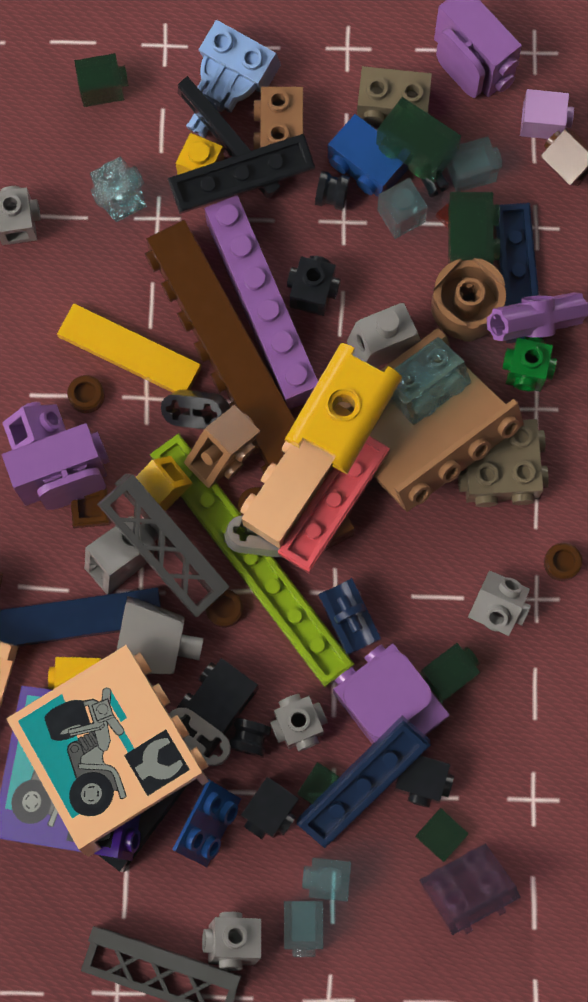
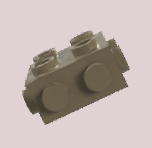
[458,419,549,507]

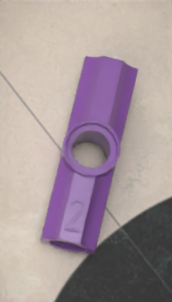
[487,292,588,341]

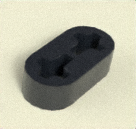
[161,390,230,429]

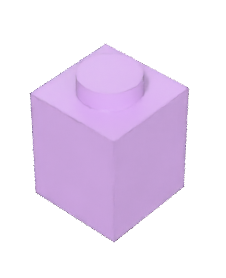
[520,89,574,139]

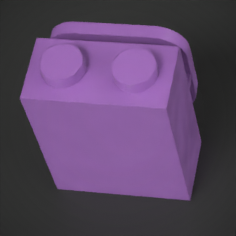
[434,0,522,98]
[1,423,110,510]
[333,644,449,744]

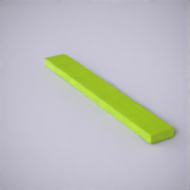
[150,433,355,688]

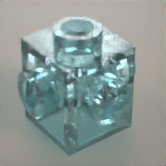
[90,156,147,222]

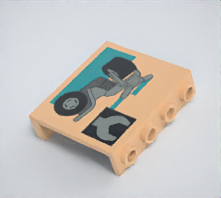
[6,645,209,857]

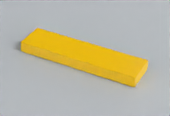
[57,304,201,393]

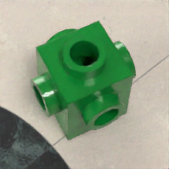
[502,337,557,392]

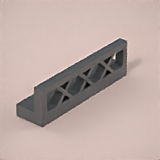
[97,474,229,617]
[81,926,242,1002]

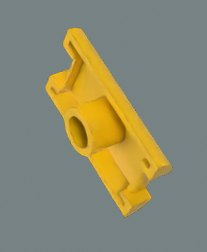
[284,343,402,474]

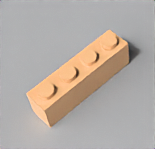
[240,404,352,549]

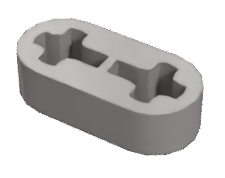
[224,516,282,557]
[169,708,231,766]

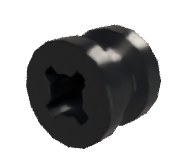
[315,171,350,211]
[229,718,271,758]

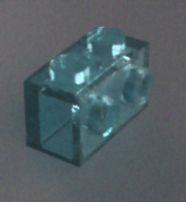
[390,337,471,425]

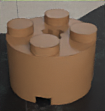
[431,258,506,342]

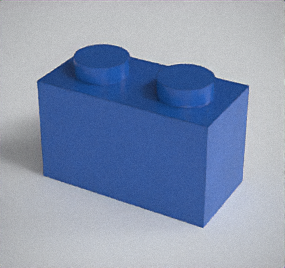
[328,114,410,200]

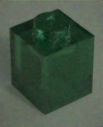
[74,53,129,107]
[420,643,481,704]

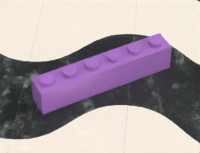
[204,195,318,410]

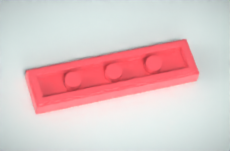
[278,436,390,574]

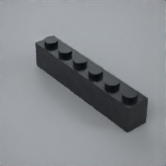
[98,658,259,872]

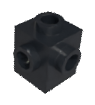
[287,256,341,316]

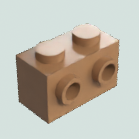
[254,87,303,150]
[184,405,260,489]

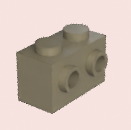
[357,66,432,129]

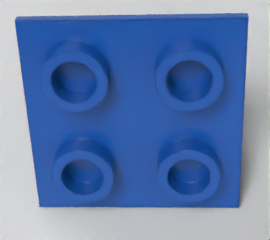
[172,779,241,867]

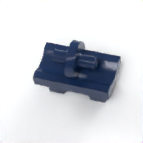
[318,578,381,656]

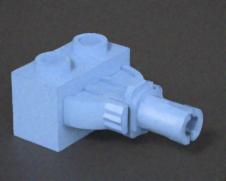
[186,20,281,138]

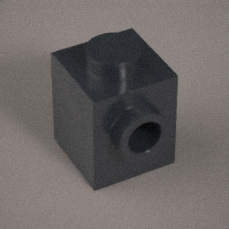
[394,755,454,808]
[241,777,299,839]

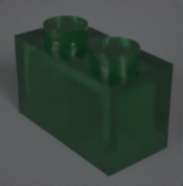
[376,97,461,183]
[448,192,500,265]

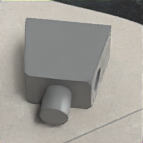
[347,303,421,368]
[84,516,159,595]
[117,596,203,674]

